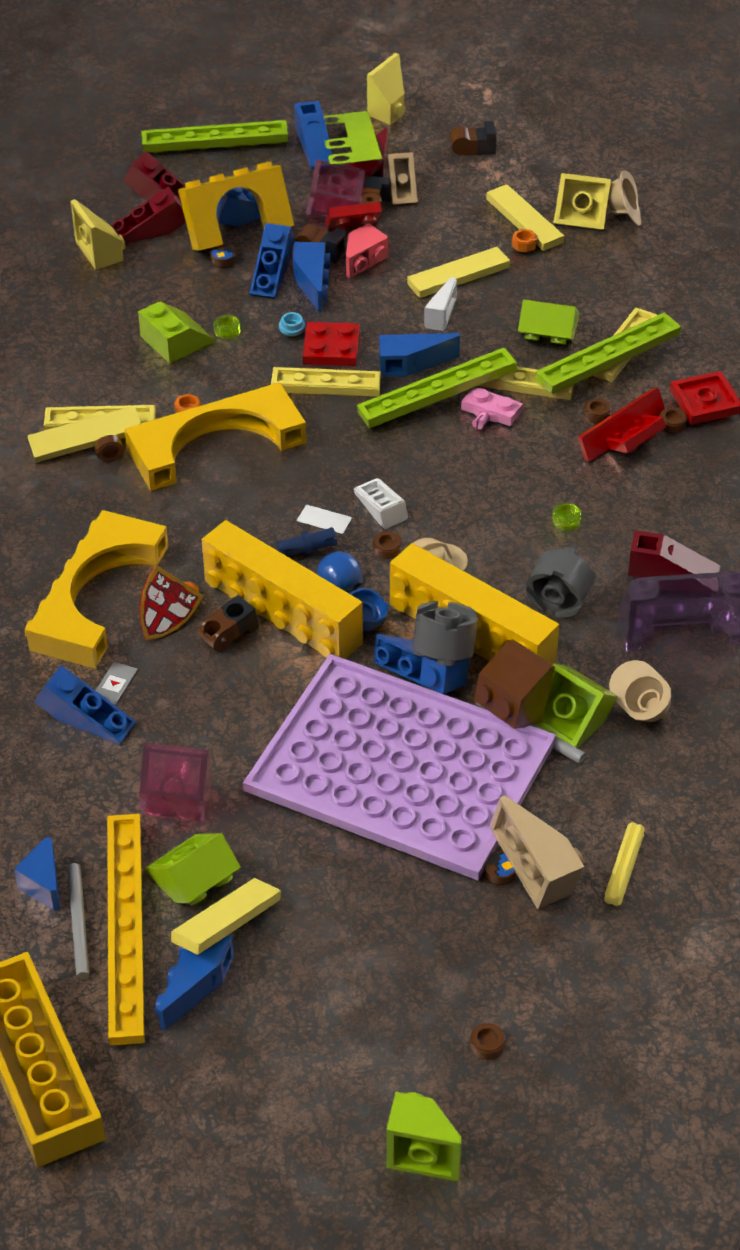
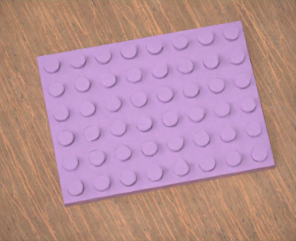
[243,654,556,880]

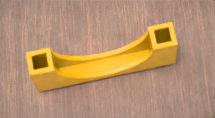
[125,382,307,491]
[25,510,168,669]

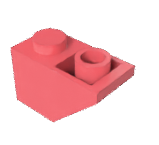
[346,223,389,278]

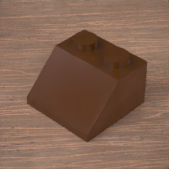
[474,639,555,729]

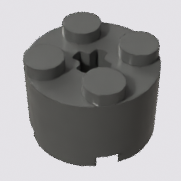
[526,547,596,618]
[412,601,478,666]

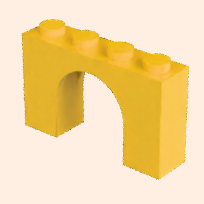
[178,161,294,251]

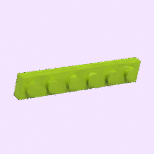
[141,120,288,153]
[535,312,681,394]
[357,348,517,428]

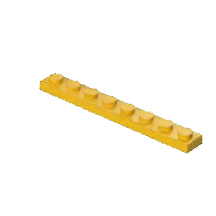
[107,813,145,1046]

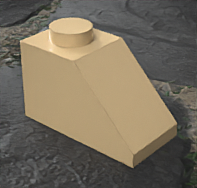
[386,152,418,205]

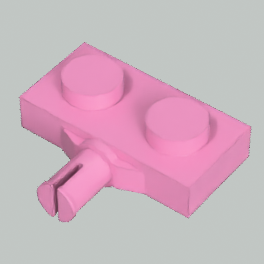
[461,387,523,430]

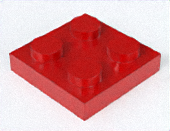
[325,202,382,233]
[303,322,360,366]
[670,371,740,425]

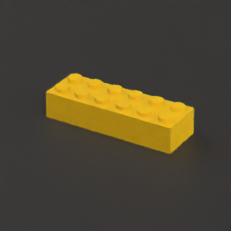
[201,520,363,659]
[390,543,559,665]
[0,952,106,1168]

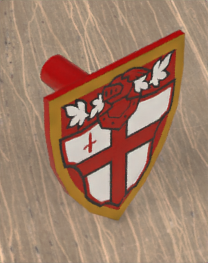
[139,565,204,640]

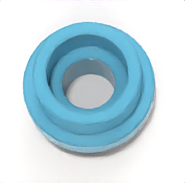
[279,312,305,337]

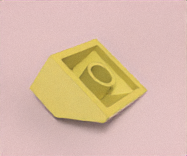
[367,53,406,125]
[554,173,611,230]
[71,199,125,270]

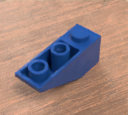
[294,100,335,170]
[216,187,291,226]
[249,223,295,299]
[293,242,330,312]
[379,333,460,377]
[373,634,470,694]
[34,665,136,745]
[155,935,234,1030]

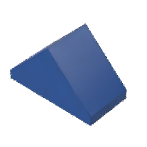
[14,837,60,911]

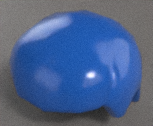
[317,551,363,593]
[349,588,389,632]

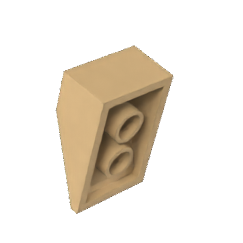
[489,795,584,910]

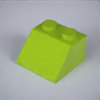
[518,300,580,345]
[138,301,214,364]
[535,663,618,748]
[144,833,241,905]
[386,1092,462,1182]

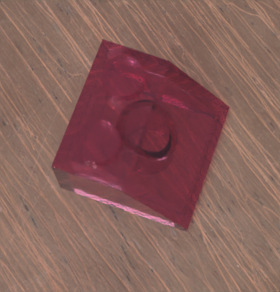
[305,159,365,219]
[139,743,213,821]

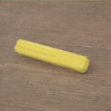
[604,822,645,906]

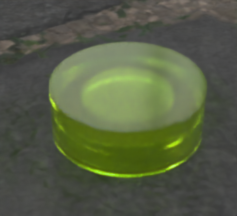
[213,315,240,339]
[552,503,581,530]

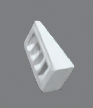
[424,277,457,331]
[354,478,408,529]

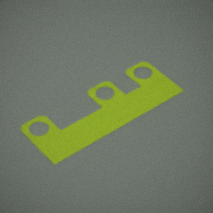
[324,111,382,164]

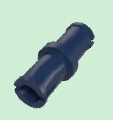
[276,527,337,557]

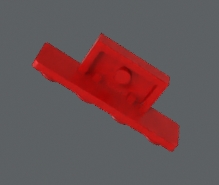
[578,388,666,461]

